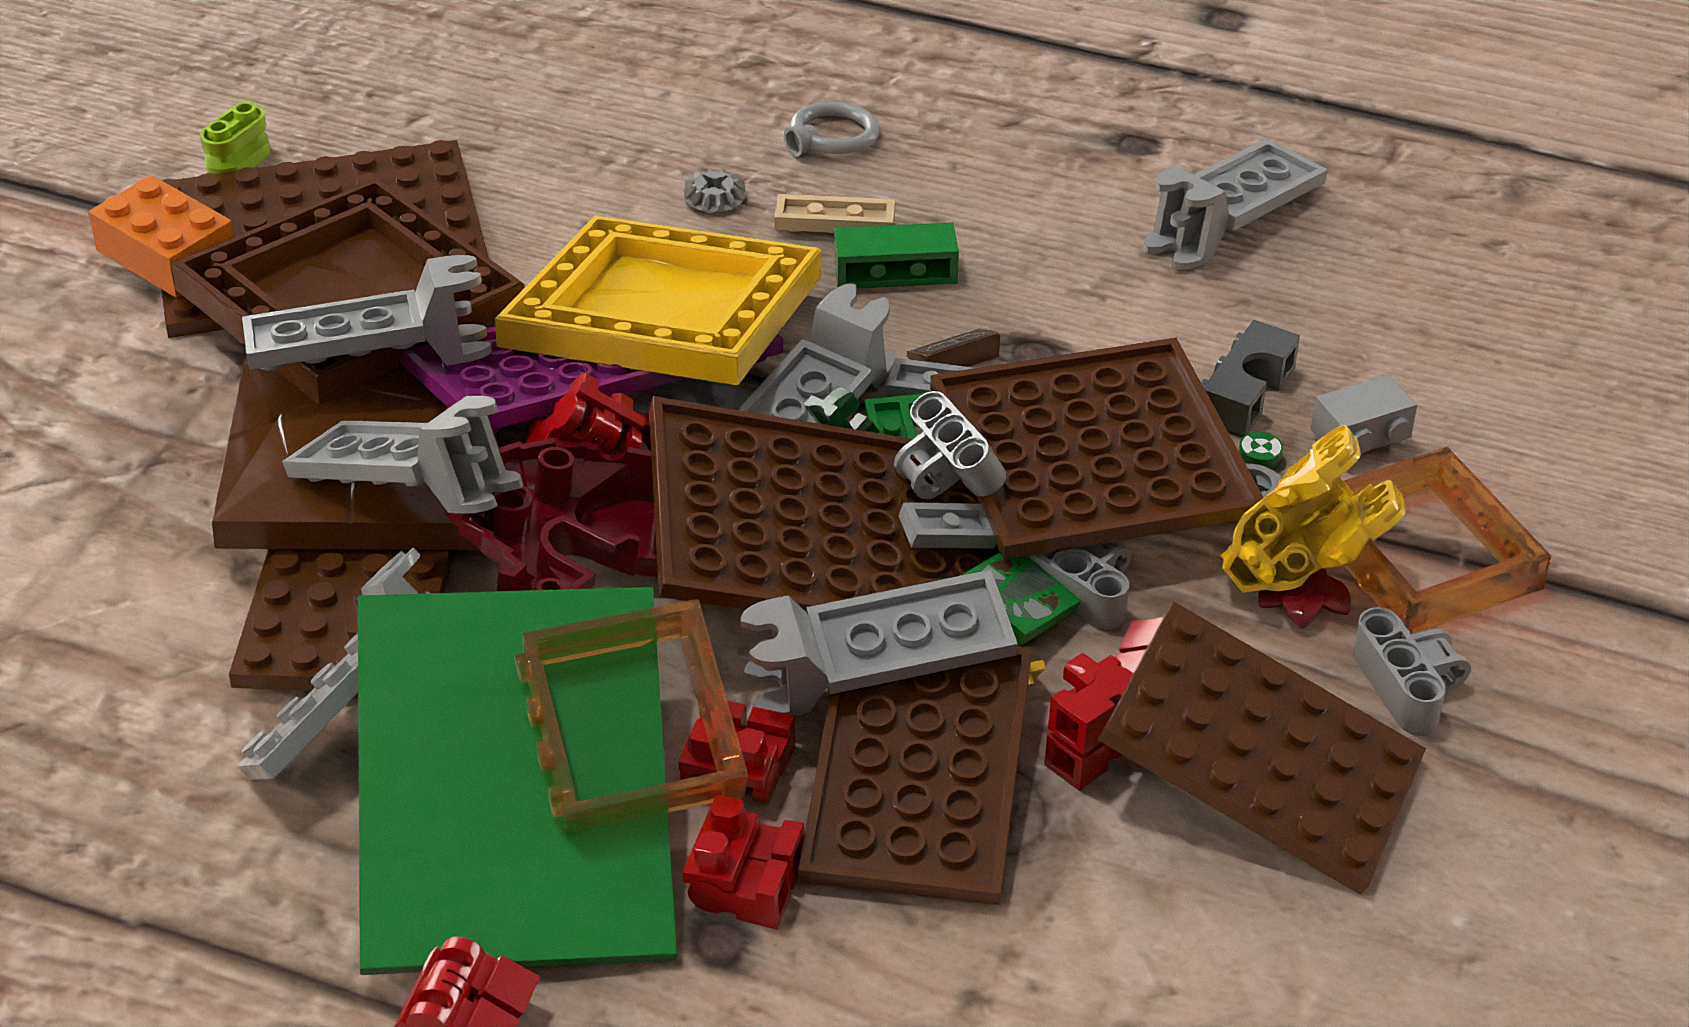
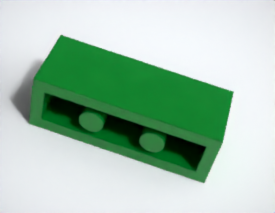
[834,222,959,288]

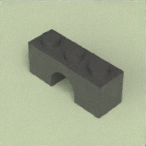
[1201,320,1300,437]

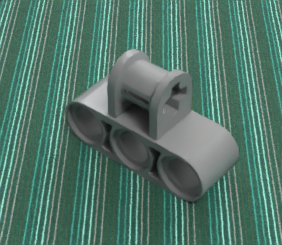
[894,391,1006,499]
[1028,542,1131,631]
[1353,607,1471,735]

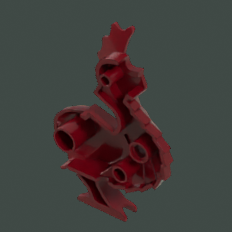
[445,412,658,591]

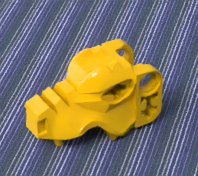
[1220,425,1406,593]

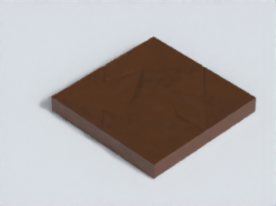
[172,178,525,404]
[212,364,499,550]

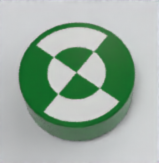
[1239,431,1283,470]

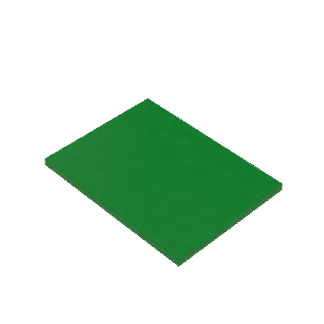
[358,587,677,975]

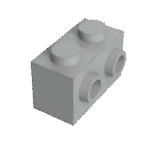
[1311,374,1417,454]

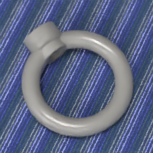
[784,101,880,157]

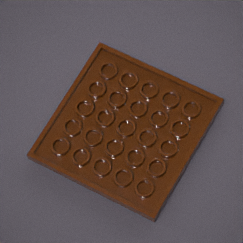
[930,337,1264,560]

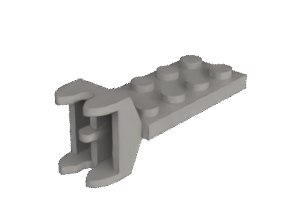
[1143,138,1328,270]
[242,255,492,371]
[738,284,894,423]
[282,396,523,513]
[237,548,430,780]
[740,570,1018,716]

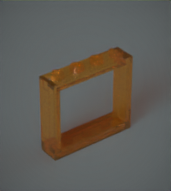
[1344,446,1551,634]
[515,599,748,834]

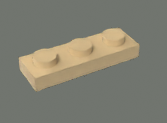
[774,194,895,234]

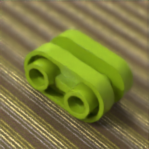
[200,101,271,174]

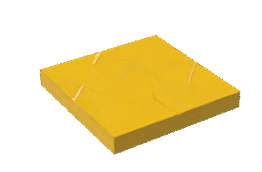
[495,216,821,386]

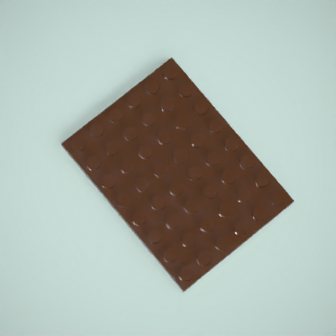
[161,140,489,338]
[649,396,1024,647]

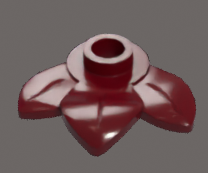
[1258,568,1351,629]

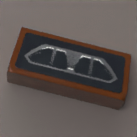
[907,328,1000,367]

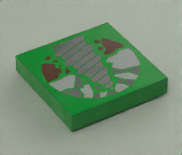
[960,553,1081,646]

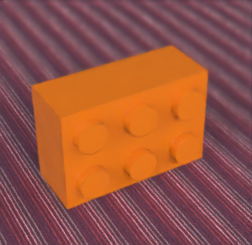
[88,175,235,298]

